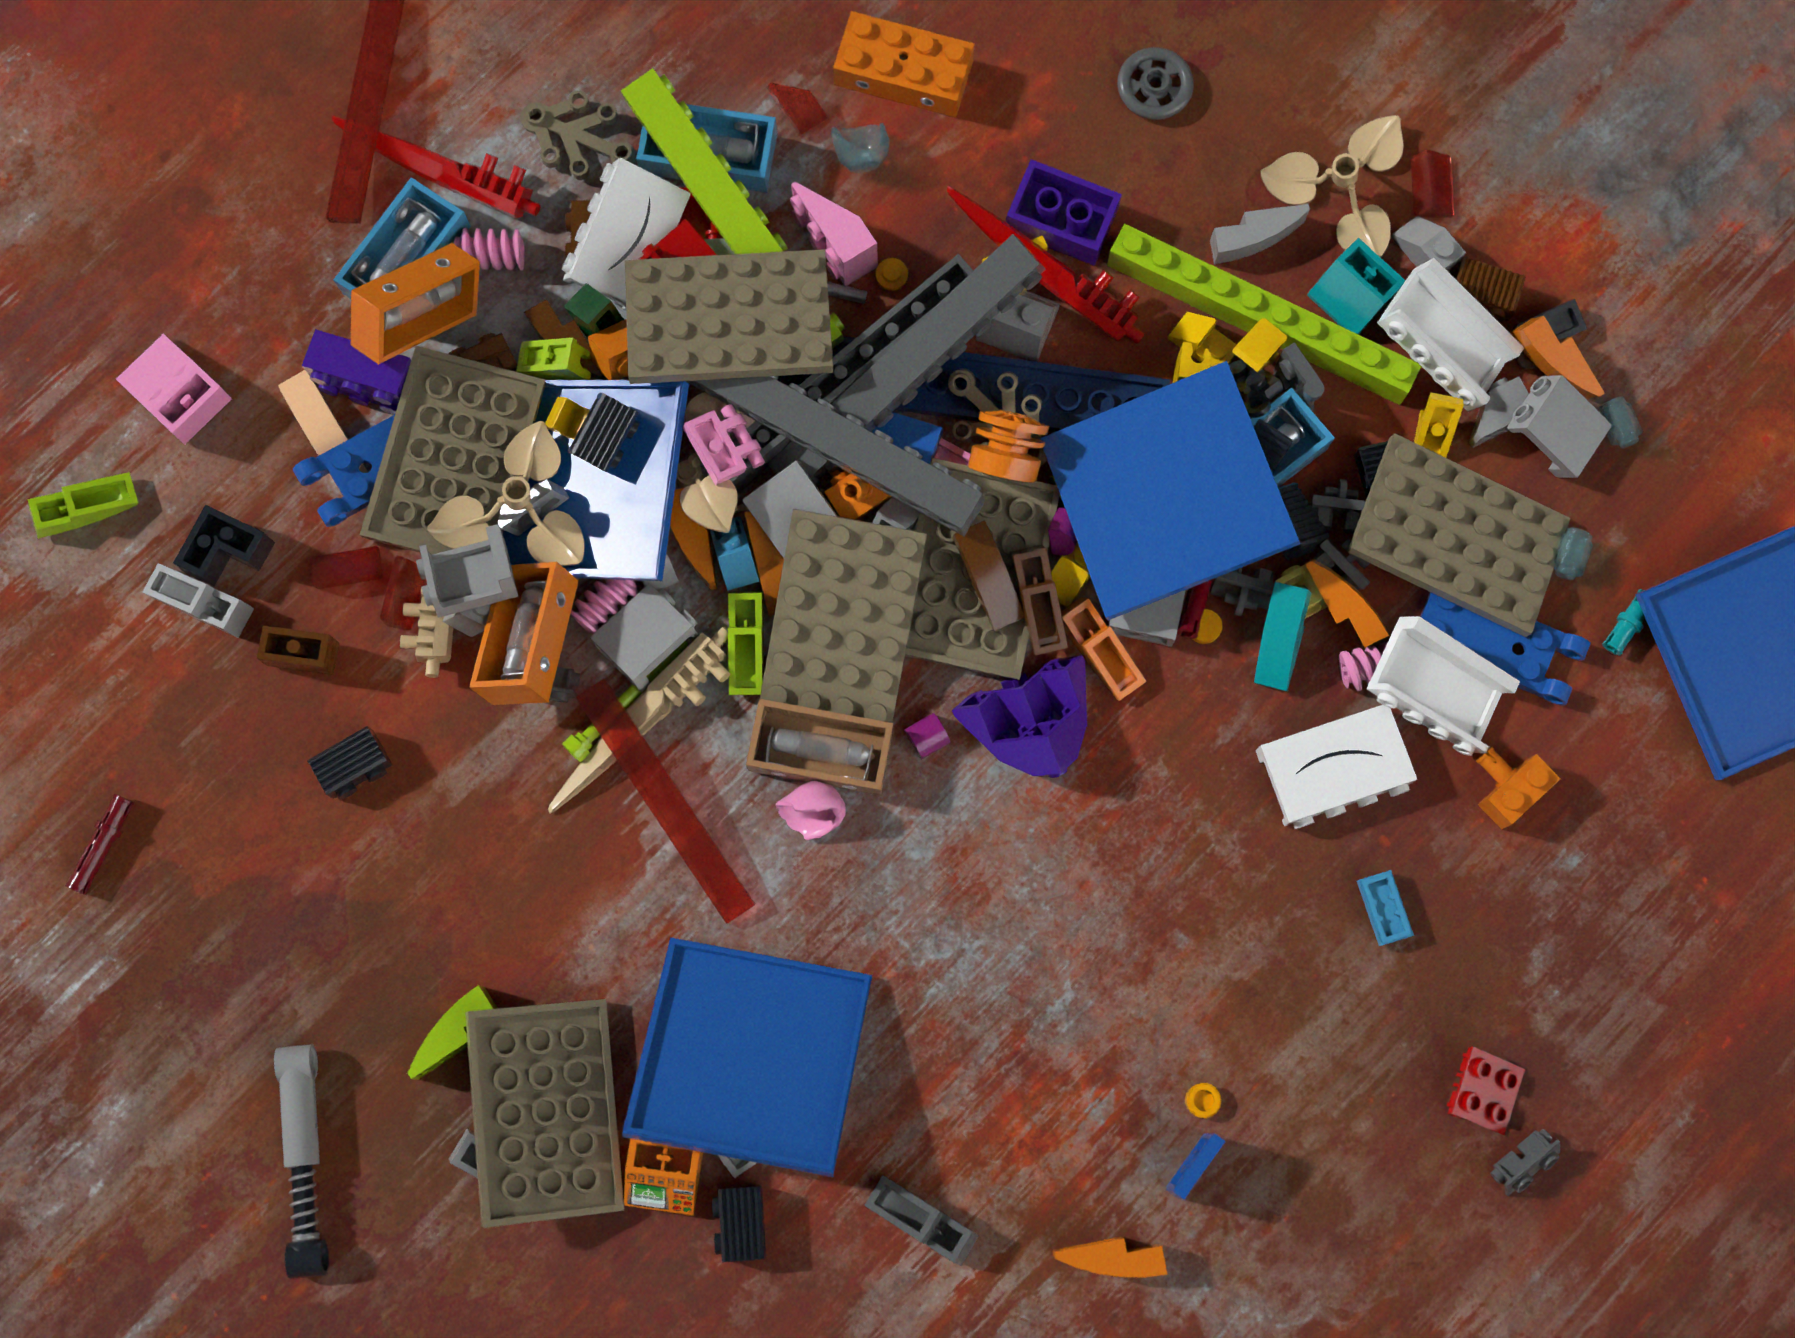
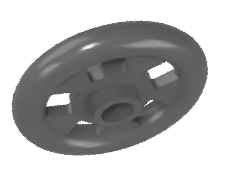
[1117,47,1194,120]

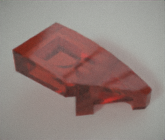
[766,83,828,136]

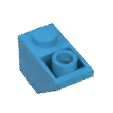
[710,516,759,591]

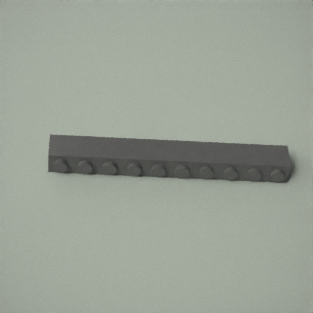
[768,234,1045,488]
[701,254,973,493]
[686,376,985,536]

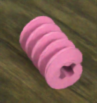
[454,228,525,271]
[570,579,638,634]
[1339,642,1387,691]

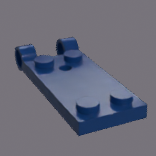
[293,415,395,527]
[1420,592,1591,706]

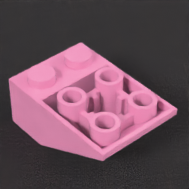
[790,182,878,286]
[116,334,232,445]

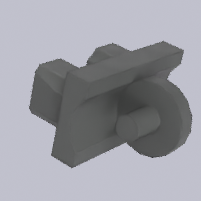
[1308,479,1366,535]
[1314,539,1371,590]
[1211,567,1275,616]

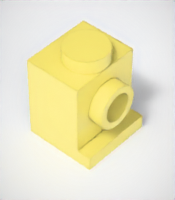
[1275,565,1327,619]

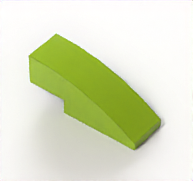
[28,472,138,539]
[728,591,764,695]
[408,985,498,1080]

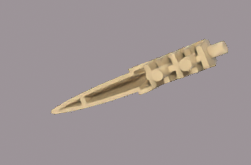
[400,587,453,678]
[548,627,730,814]

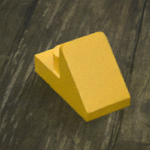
[1167,312,1237,367]
[1232,318,1287,372]
[1414,392,1464,458]
[545,397,590,440]
[1051,541,1091,608]

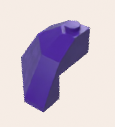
[952,655,1087,778]

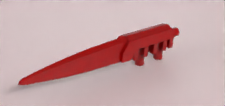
[332,115,541,219]
[947,185,1145,344]

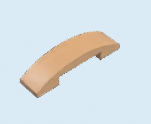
[278,370,368,473]

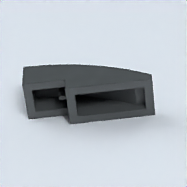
[864,1175,979,1266]

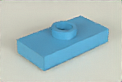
[1357,870,1414,946]

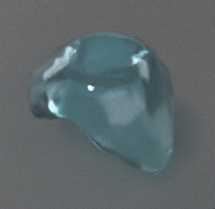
[830,123,889,173]

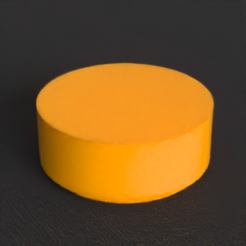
[1193,609,1222,644]
[1185,1083,1221,1118]

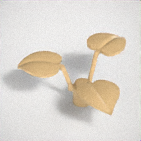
[1261,116,1403,257]
[676,392,740,533]
[427,421,585,566]

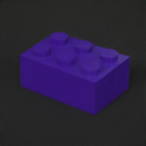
[1006,159,1122,266]
[302,329,411,415]

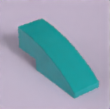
[1254,582,1312,691]

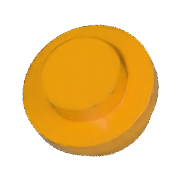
[876,258,908,290]

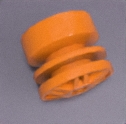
[968,410,1049,483]

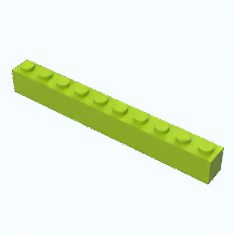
[621,68,845,349]
[1107,224,1421,405]

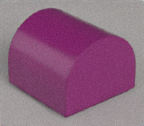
[1048,507,1077,555]
[904,713,950,760]

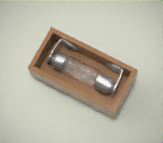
[746,699,894,795]

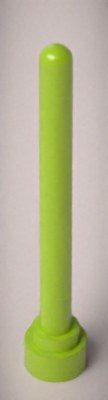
[562,640,688,763]

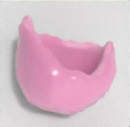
[776,781,846,840]

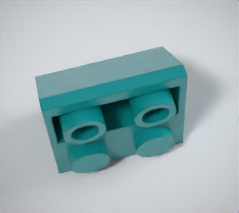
[1307,238,1406,335]

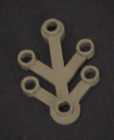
[520,91,637,180]
[948,368,1047,466]

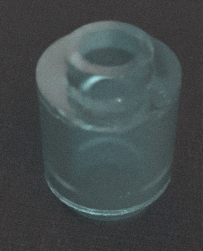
[1599,397,1643,448]
[1553,528,1593,580]

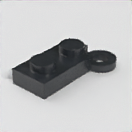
[1512,299,1587,369]
[1229,359,1284,418]

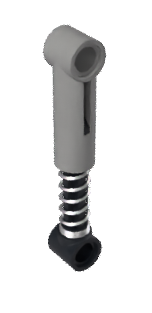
[274,1044,329,1279]

